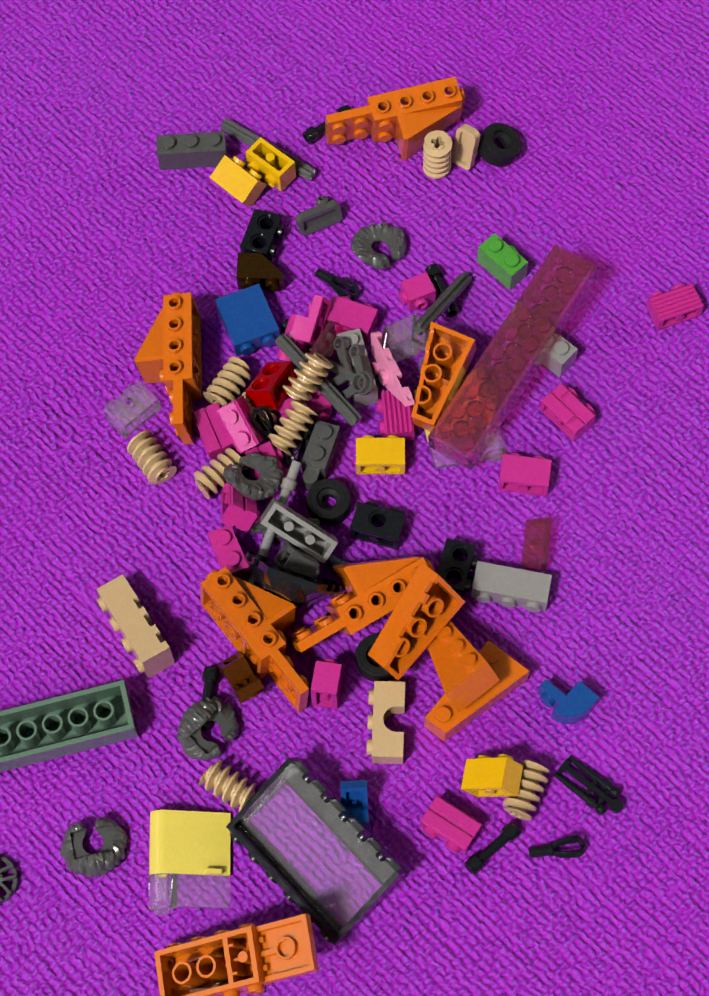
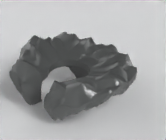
[350,221,406,271]
[223,452,283,501]
[176,696,240,761]
[60,817,128,878]

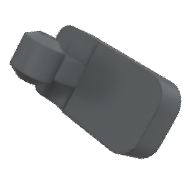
[295,196,343,236]

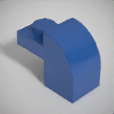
[538,680,599,724]
[340,780,370,832]

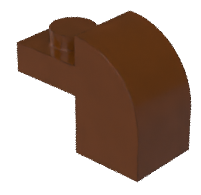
[217,651,264,704]

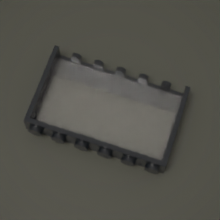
[226,757,407,945]

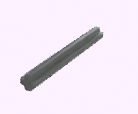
[221,118,317,181]
[413,271,472,335]
[275,334,362,426]

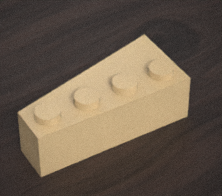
[96,574,175,679]

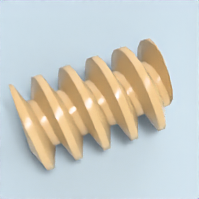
[423,130,453,179]
[282,352,334,406]
[203,356,252,407]
[268,401,319,456]
[127,430,177,485]
[194,448,248,500]
[198,759,256,811]
[503,760,550,821]

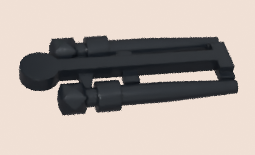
[554,755,623,816]

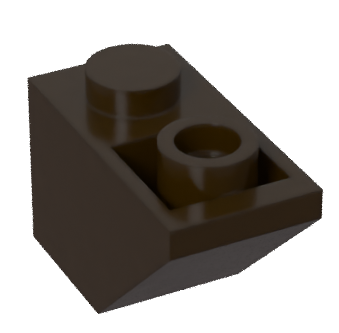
[236,253,285,291]

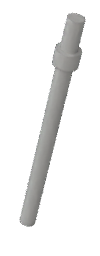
[247,460,301,586]

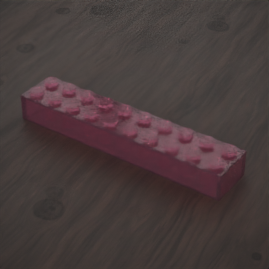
[428,244,597,470]

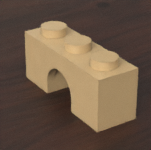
[367,681,405,764]

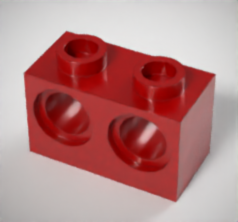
[245,362,297,410]

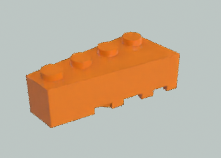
[411,321,477,434]
[368,562,465,681]
[427,621,500,713]
[424,640,530,742]

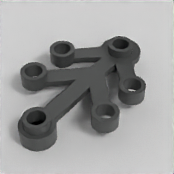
[306,336,374,402]

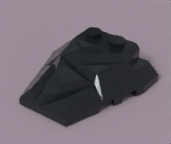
[244,550,342,608]

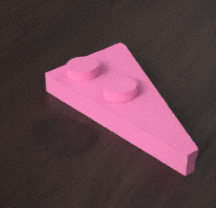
[370,331,415,407]

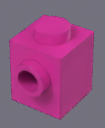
[398,272,436,312]

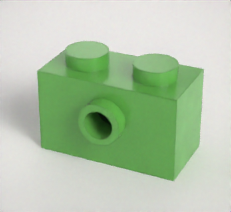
[477,233,528,290]

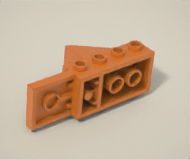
[325,76,465,161]
[135,292,202,445]
[287,556,435,652]
[200,566,310,713]
[154,913,319,996]

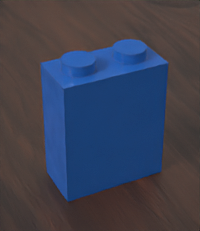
[215,284,280,357]

